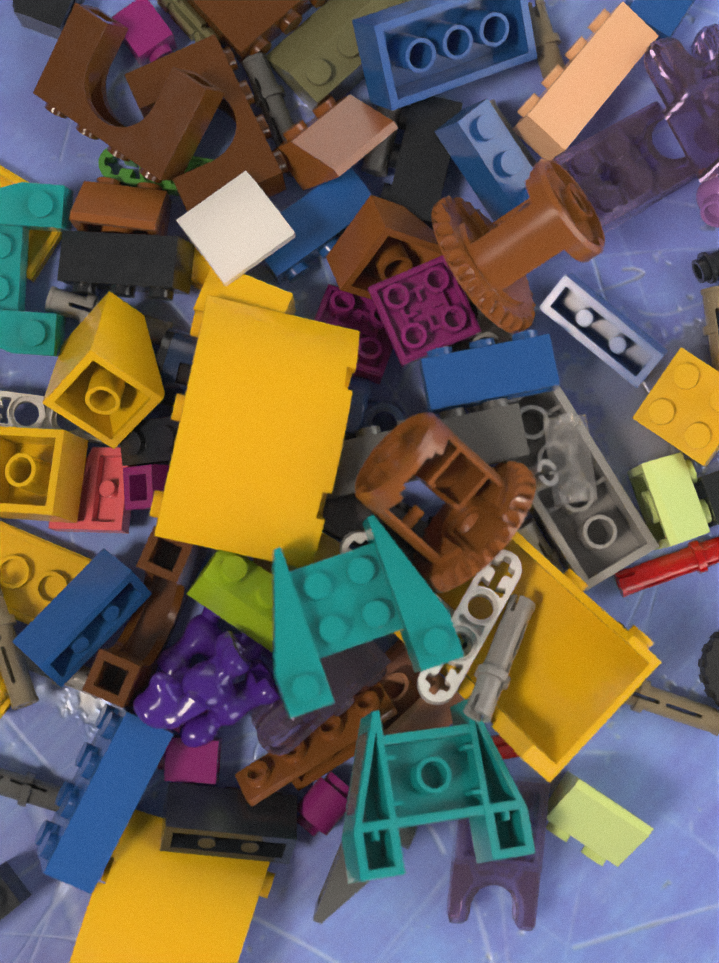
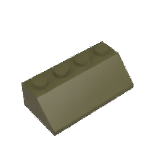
[267,0,410,111]

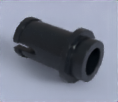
[692,249,719,284]

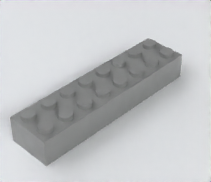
[451,288,659,591]

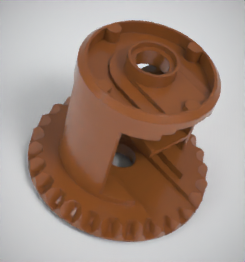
[432,159,605,334]
[355,413,536,594]

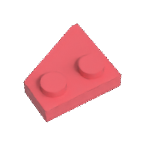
[48,447,136,534]

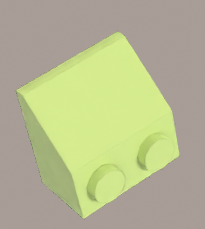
[627,452,712,550]
[540,771,653,867]

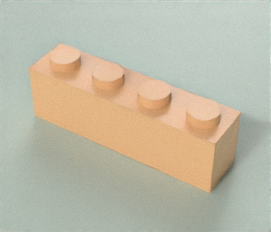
[512,1,658,160]

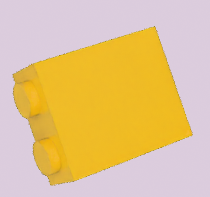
[42,291,165,449]

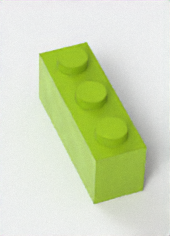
[187,550,273,653]

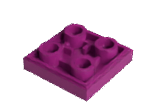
[368,255,481,368]
[314,284,393,384]

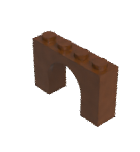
[187,0,328,64]
[33,2,226,184]
[124,34,289,212]
[82,526,209,708]

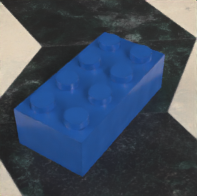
[352,0,537,111]
[34,703,173,894]

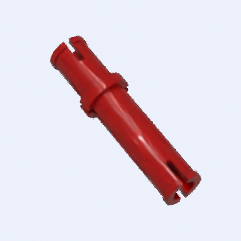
[614,536,719,598]

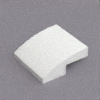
[176,171,296,287]

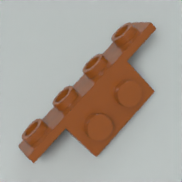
[235,682,397,806]

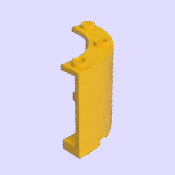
[149,295,360,568]
[393,532,661,783]
[69,809,275,963]

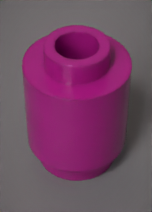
[297,771,349,837]

